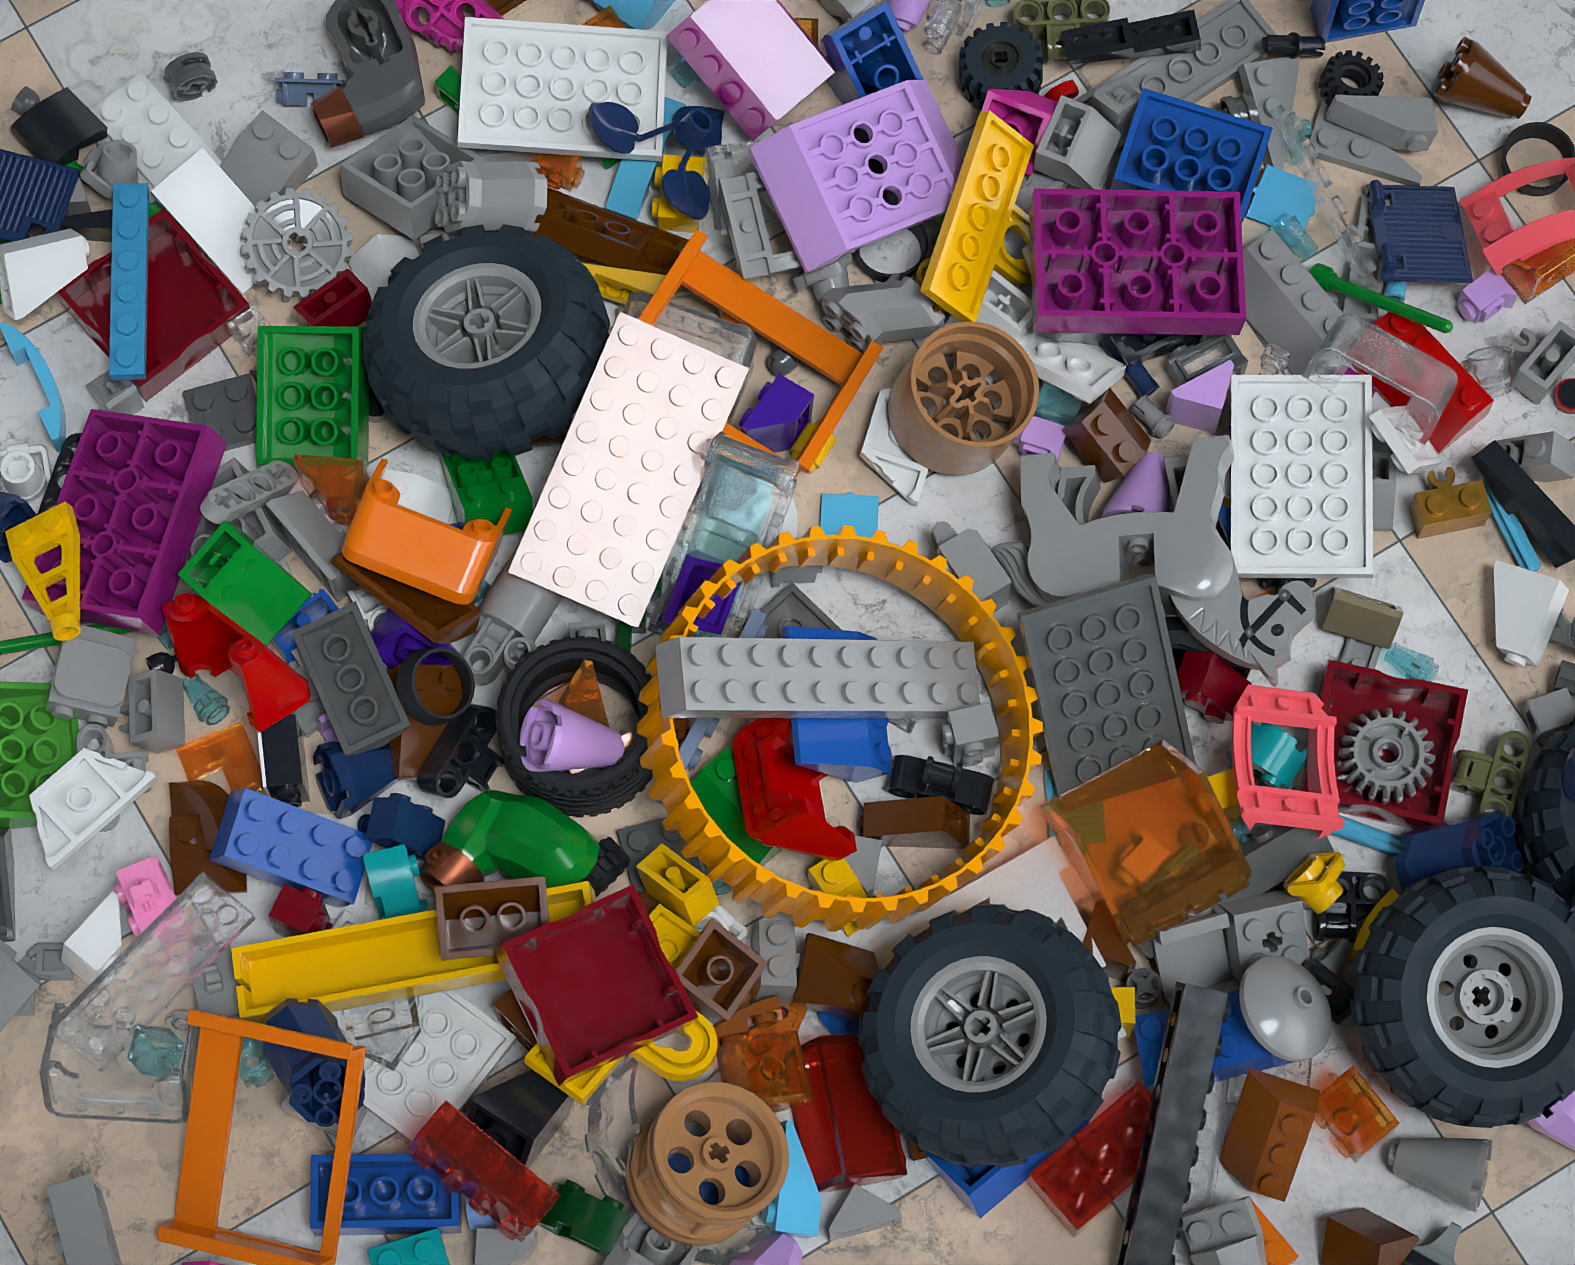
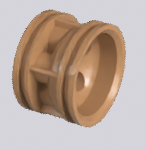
[626,1082,789,1246]

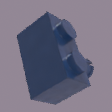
[358,793,446,861]

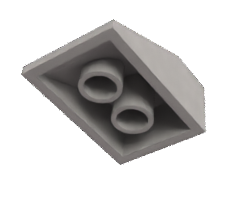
[219,110,318,207]

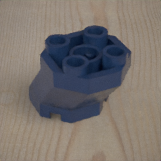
[1394,811,1524,890]
[262,998,366,1127]

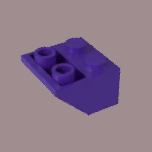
[739,374,814,457]

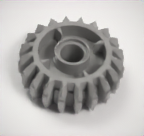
[1338,708,1435,804]

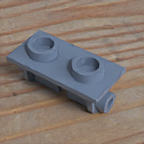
[275,72,346,106]

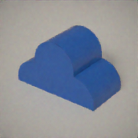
[823,0,924,105]

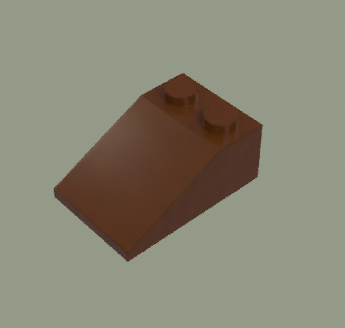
[388,664,463,780]

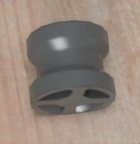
[1124,968,1162,1009]

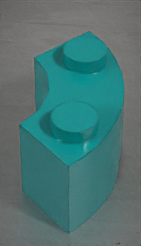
[363,844,430,920]

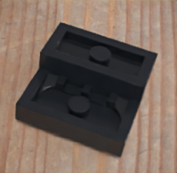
[11,87,108,165]

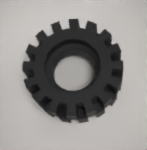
[1318,50,1384,106]
[580,837,631,897]

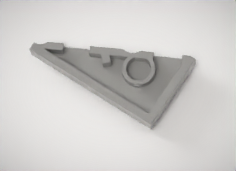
[1238,57,1300,170]
[1305,96,1422,186]

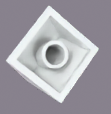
[349,234,419,300]

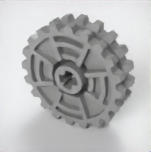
[240,187,353,302]

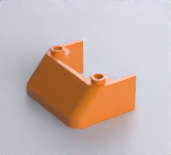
[341,458,512,605]

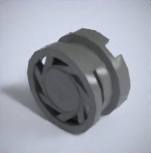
[164,52,218,101]
[1220,91,1260,124]

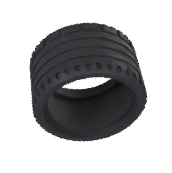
[496,636,653,817]

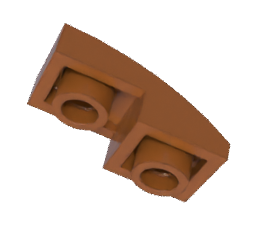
[715,995,783,1050]

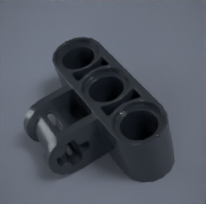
[417,703,504,798]
[886,755,994,815]
[1283,871,1391,943]

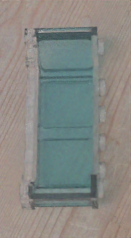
[646,431,800,638]

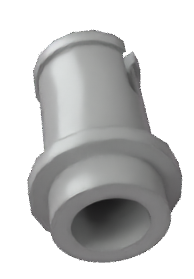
[1131,395,1175,439]

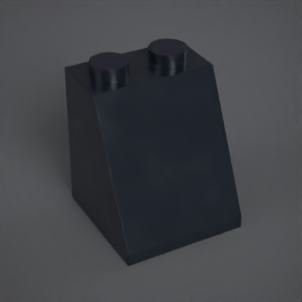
[460,1069,574,1177]

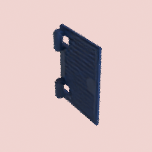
[0,149,81,242]
[1365,180,1473,283]

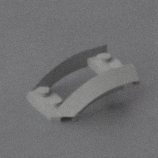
[718,171,856,280]

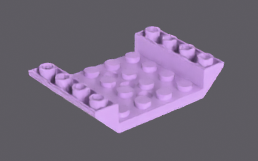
[748,80,963,274]

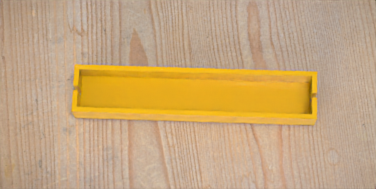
[231,881,596,1024]

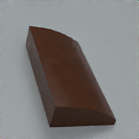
[331,552,482,644]

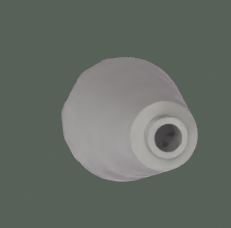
[1388,1137,1493,1212]

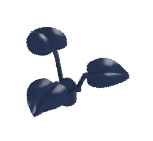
[589,102,724,220]

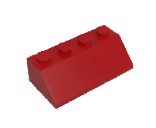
[1345,312,1494,454]

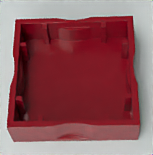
[57,208,254,402]
[1300,659,1468,829]
[495,884,698,1086]

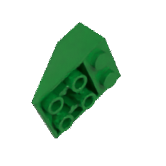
[439,450,533,535]
[178,521,312,646]

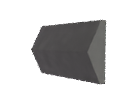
[291,601,412,756]

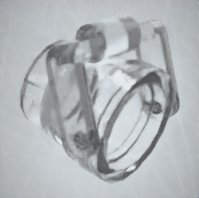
[1460,345,1516,398]

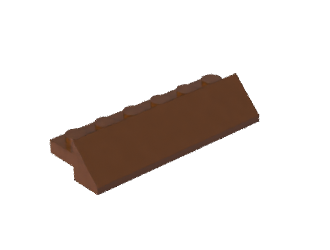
[532,187,689,275]

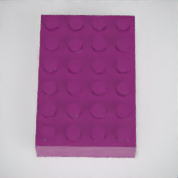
[1029,188,1246,335]
[21,409,227,635]

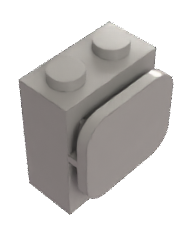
[44,625,137,729]

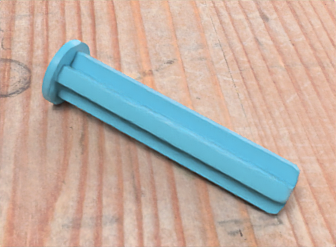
[1483,480,1541,572]
[1331,815,1405,857]

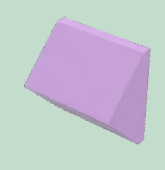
[1165,359,1234,434]

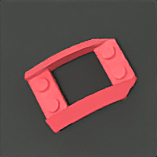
[1459,157,1575,275]
[1232,684,1345,839]

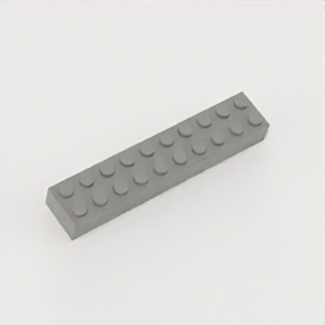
[655,637,980,719]

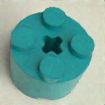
[1226,721,1307,789]

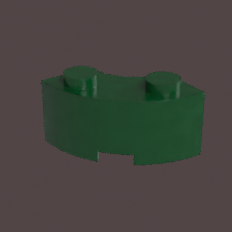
[533,1179,630,1256]

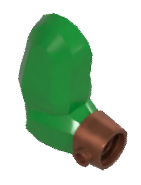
[419,790,600,893]

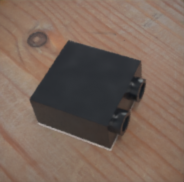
[257,714,310,807]

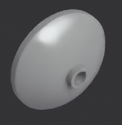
[1239,956,1331,1062]

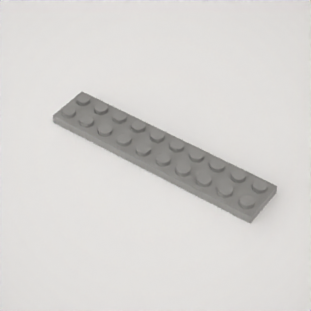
[1015,0,1276,213]

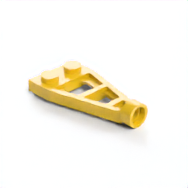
[5,501,81,641]

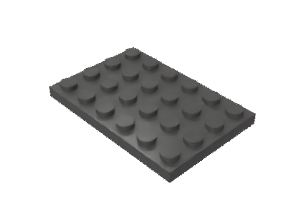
[1017,572,1197,813]

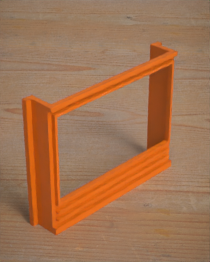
[638,229,884,482]
[157,1009,366,1265]

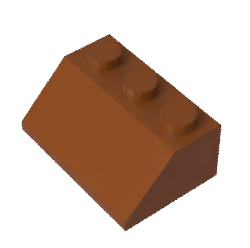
[1219,1068,1321,1202]

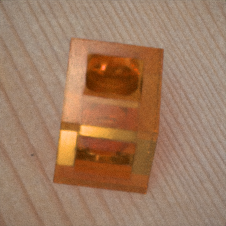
[532,153,585,192]

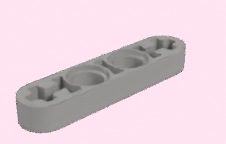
[200,460,298,525]

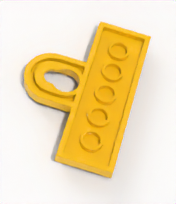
[920,110,1034,322]
[524,903,717,1106]

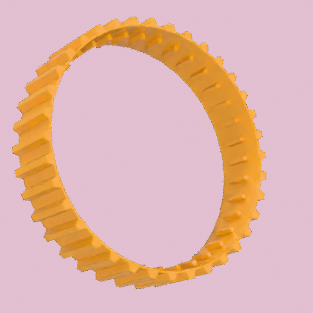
[637,525,1043,932]

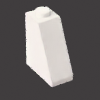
[0,228,90,320]
[1494,560,1569,667]

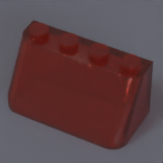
[784,1034,908,1193]

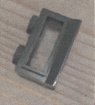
[1165,335,1248,388]

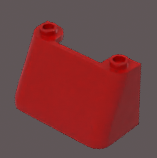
[162,593,311,732]
[733,718,857,861]

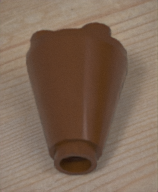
[1434,36,1532,119]

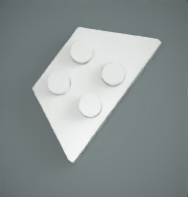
[859,387,946,506]
[29,748,158,871]

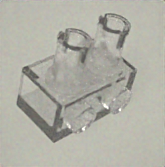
[922,0,981,55]

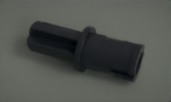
[1261,32,1326,59]

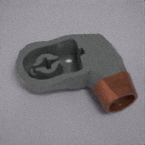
[310,0,426,148]

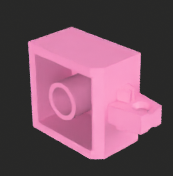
[114,856,192,953]

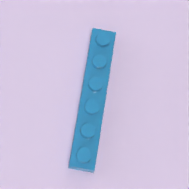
[109,183,149,380]

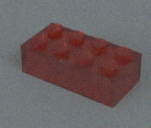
[1026,1081,1152,1238]
[408,1100,561,1242]

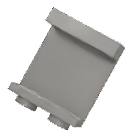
[1148,904,1240,1008]

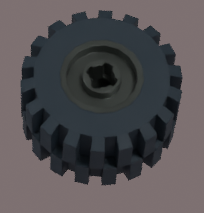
[959,22,1043,111]

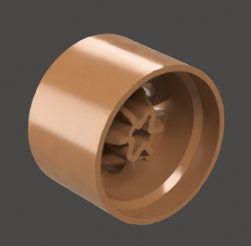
[888,321,1039,475]

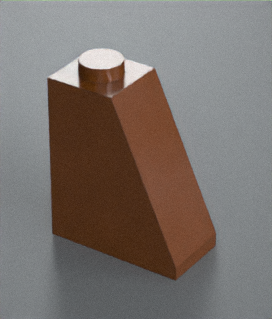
[860,796,970,849]

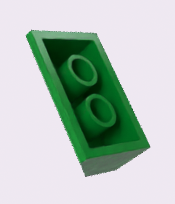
[691,747,783,866]

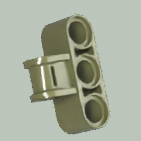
[1012,0,1110,64]
[1450,731,1531,817]

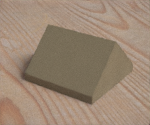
[1322,586,1404,650]

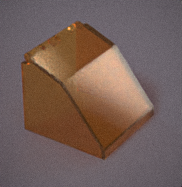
[1040,740,1252,947]

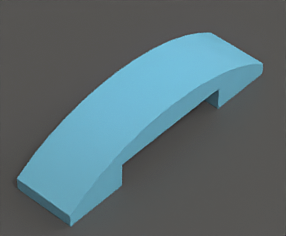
[605,97,686,220]
[0,322,66,453]

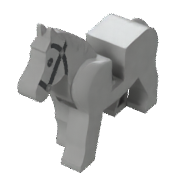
[991,435,1316,687]

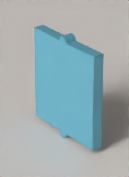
[1246,164,1322,238]
[820,492,879,538]

